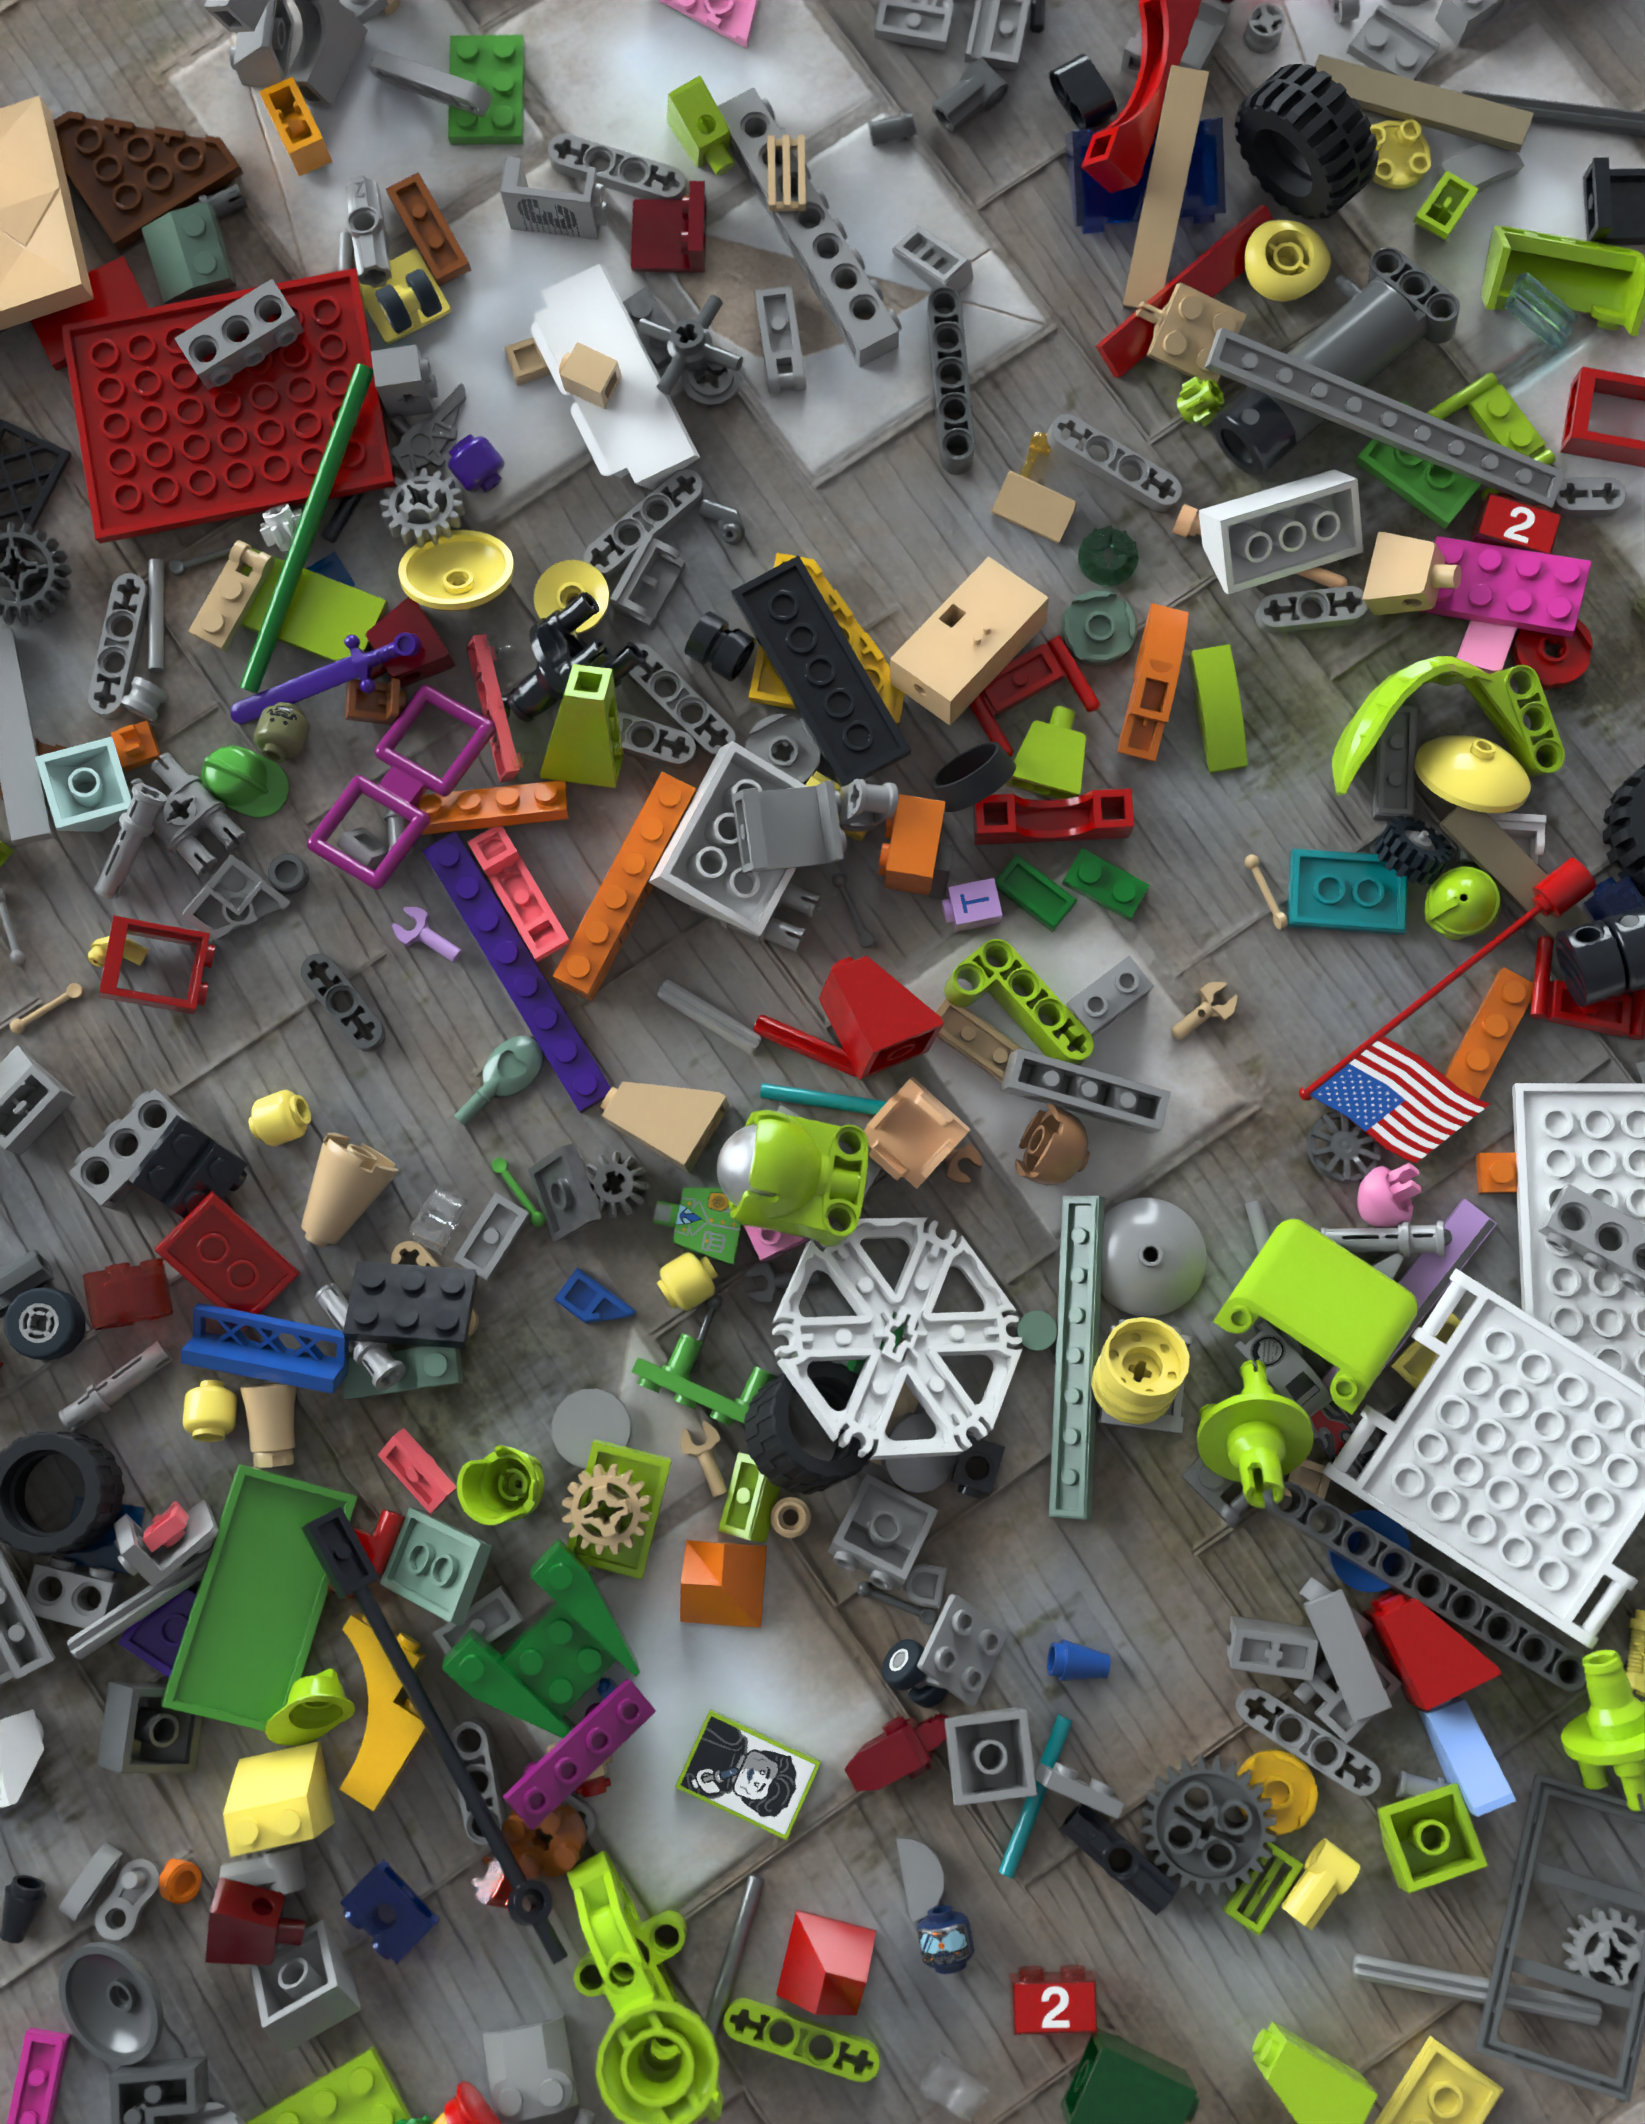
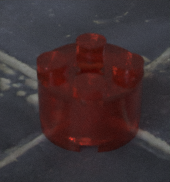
[83,1258,173,1330]

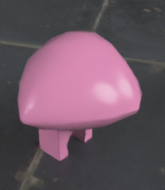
[1357,1163,1422,1228]

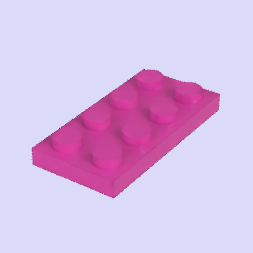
[1418,536,1592,638]

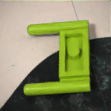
[1426,372,1555,503]

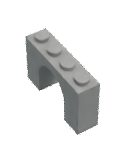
[204,0,368,106]

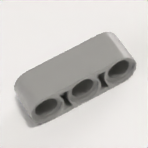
[450,1718,507,1844]

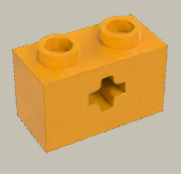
[259,76,332,177]

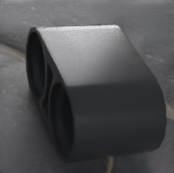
[1049,54,1117,132]

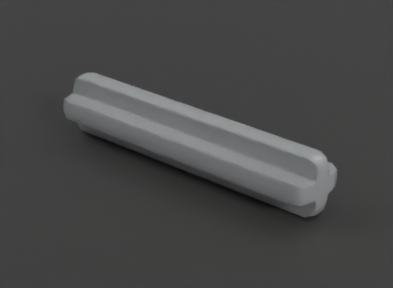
[657,979,762,1055]

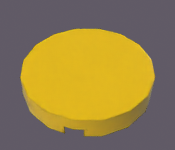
[1237,1749,1318,1835]

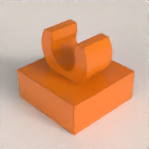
[111,720,162,772]

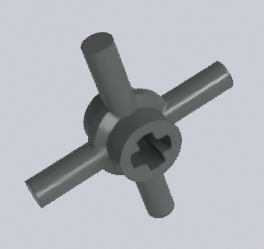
[637,295,743,395]

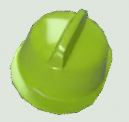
[265,1668,356,1746]

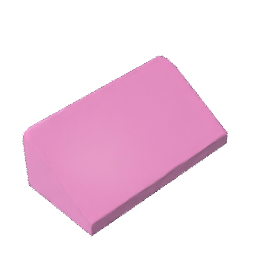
[1457,620,1517,674]

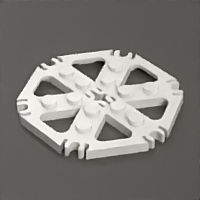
[772,1217,1023,1460]

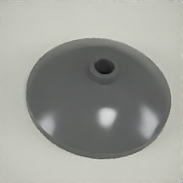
[59,1942,163,2065]

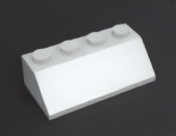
[1199,469,1363,595]

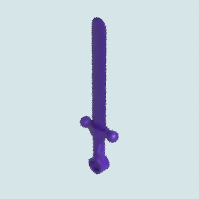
[230,632,421,724]

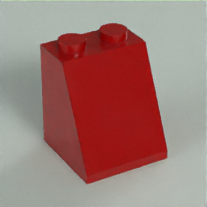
[819,955,944,1080]
[1363,1592,1501,1711]

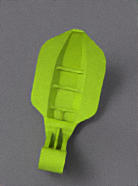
[1332,656,1565,796]

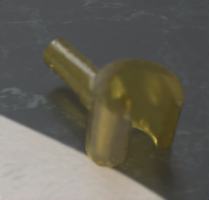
[1019,432,1051,479]

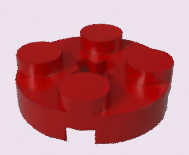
[1511,619,1593,690]

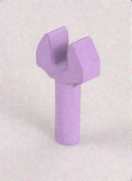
[392,907,462,963]

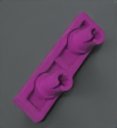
[502,1678,656,1831]

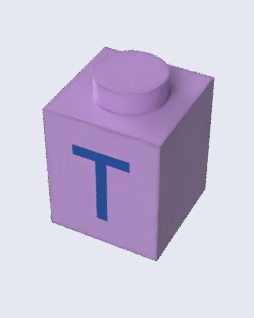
[941,878,1003,933]

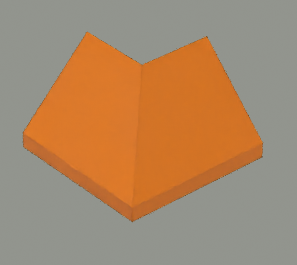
[680,1540,767,1628]

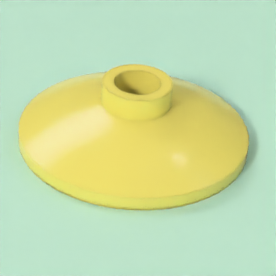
[534,560,610,634]

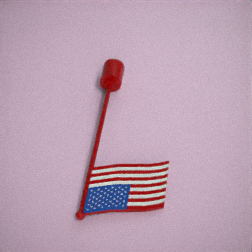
[1299,857,1597,1163]

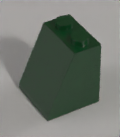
[1061,2027,1199,2124]

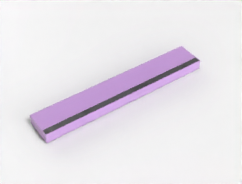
[1321,1199,1497,1395]

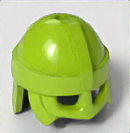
[1425,867,1501,940]
[457,1445,544,1525]

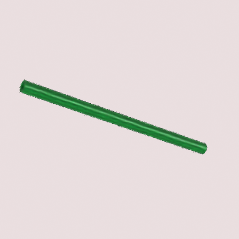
[239,363,374,694]

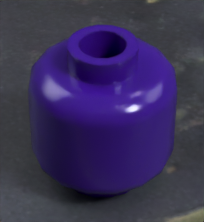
[448,434,505,493]

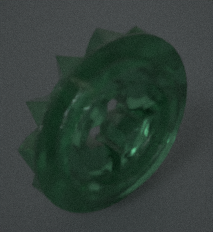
[1078,525,1139,586]

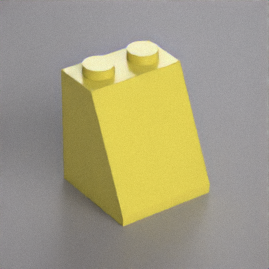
[223,1741,335,1857]

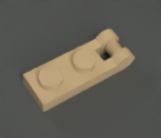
[188,540,275,652]

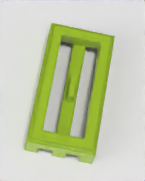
[1223,1842,1304,1936]

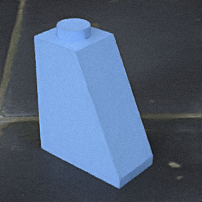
[1418,1696,1516,1817]

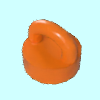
[158,1858,202,1904]

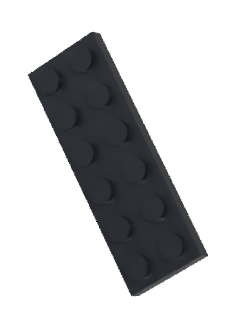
[731,555,911,787]

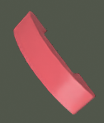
[467,826,571,962]

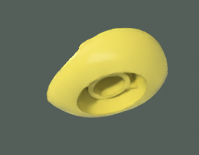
[1245,220,1331,302]

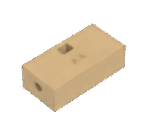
[890,556,1049,725]

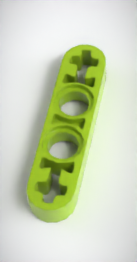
[723,1998,880,2083]

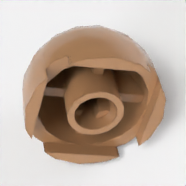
[1015,1103,1090,1186]

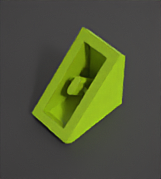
[1413,171,1479,243]

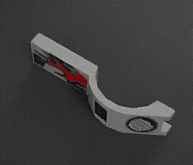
[1233,1320,1376,1479]

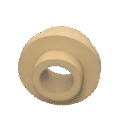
[771,1497,811,1538]

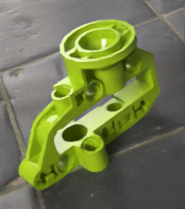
[567,1850,724,2124]

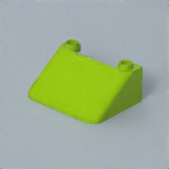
[1213,1219,1418,1415]

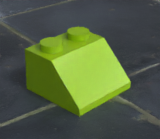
[1377,1782,1488,1893]

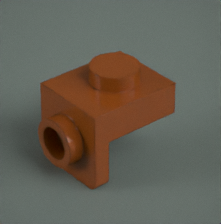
[345,678,405,725]

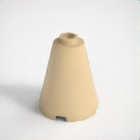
[301,1133,398,1247]

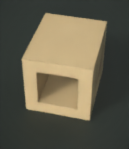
[559,342,622,409]

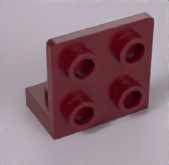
[631,181,707,273]

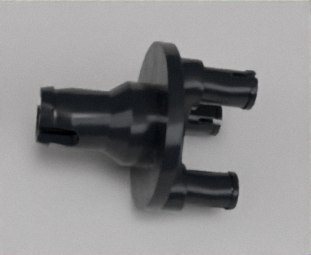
[507,592,645,722]

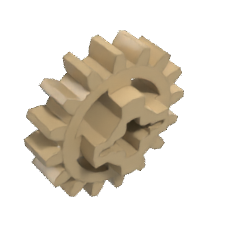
[562,1463,652,1555]

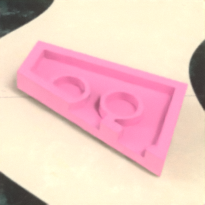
[658,0,759,48]

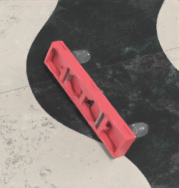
[466,634,546,783]

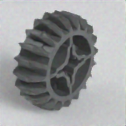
[0,522,72,626]

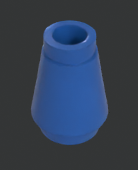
[1047,1639,1110,1681]

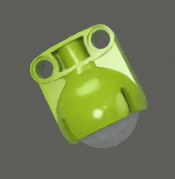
[717,1110,868,1247]

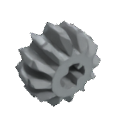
[586,1151,649,1219]

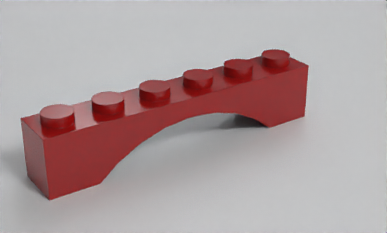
[1081,0,1202,193]

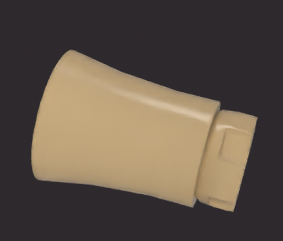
[240,1382,297,1468]

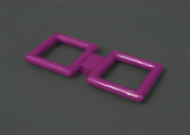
[307,684,496,890]

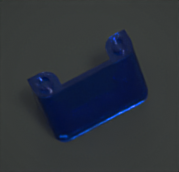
[1065,117,1226,234]

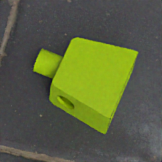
[667,75,735,176]
[1006,706,1086,800]

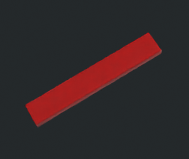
[1095,205,1274,378]

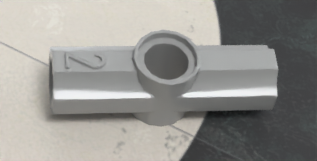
[345,176,392,288]

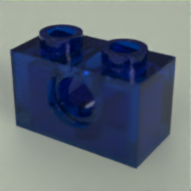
[340,1859,440,1964]

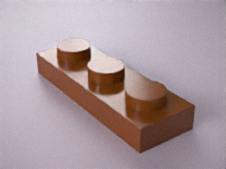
[386,172,471,286]

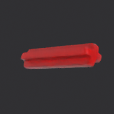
[753,1015,857,1077]

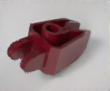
[844,1712,950,1791]

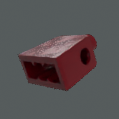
[365,597,455,688]
[205,1877,307,1966]

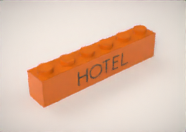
[553,772,697,1002]

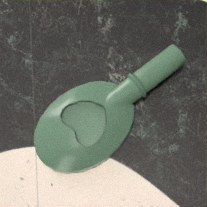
[454,1036,544,1126]

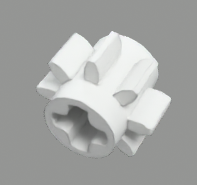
[259,503,302,552]

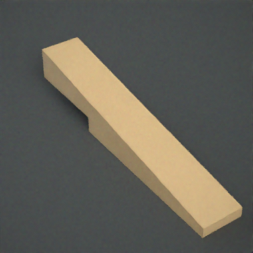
[1122,65,1209,309]

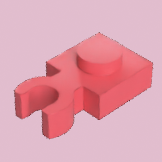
[142,1501,189,1552]

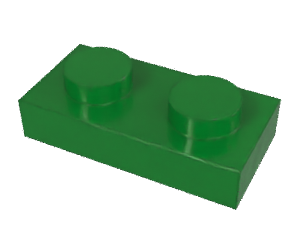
[1062,848,1150,921]

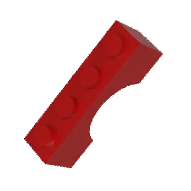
[973,788,1134,845]

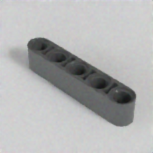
[927,286,975,475]

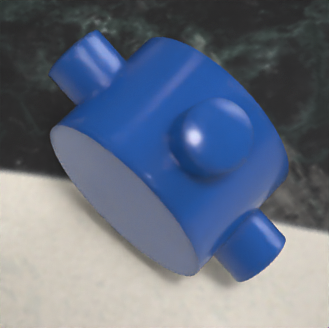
[596,1677,618,1700]

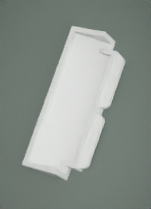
[531,264,700,490]

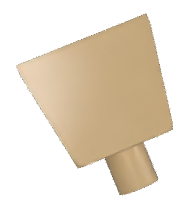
[1362,532,1461,615]

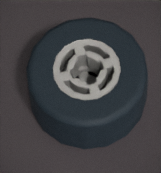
[4,1287,85,1360]

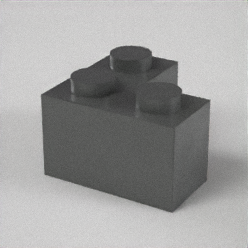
[110,2056,209,2124]

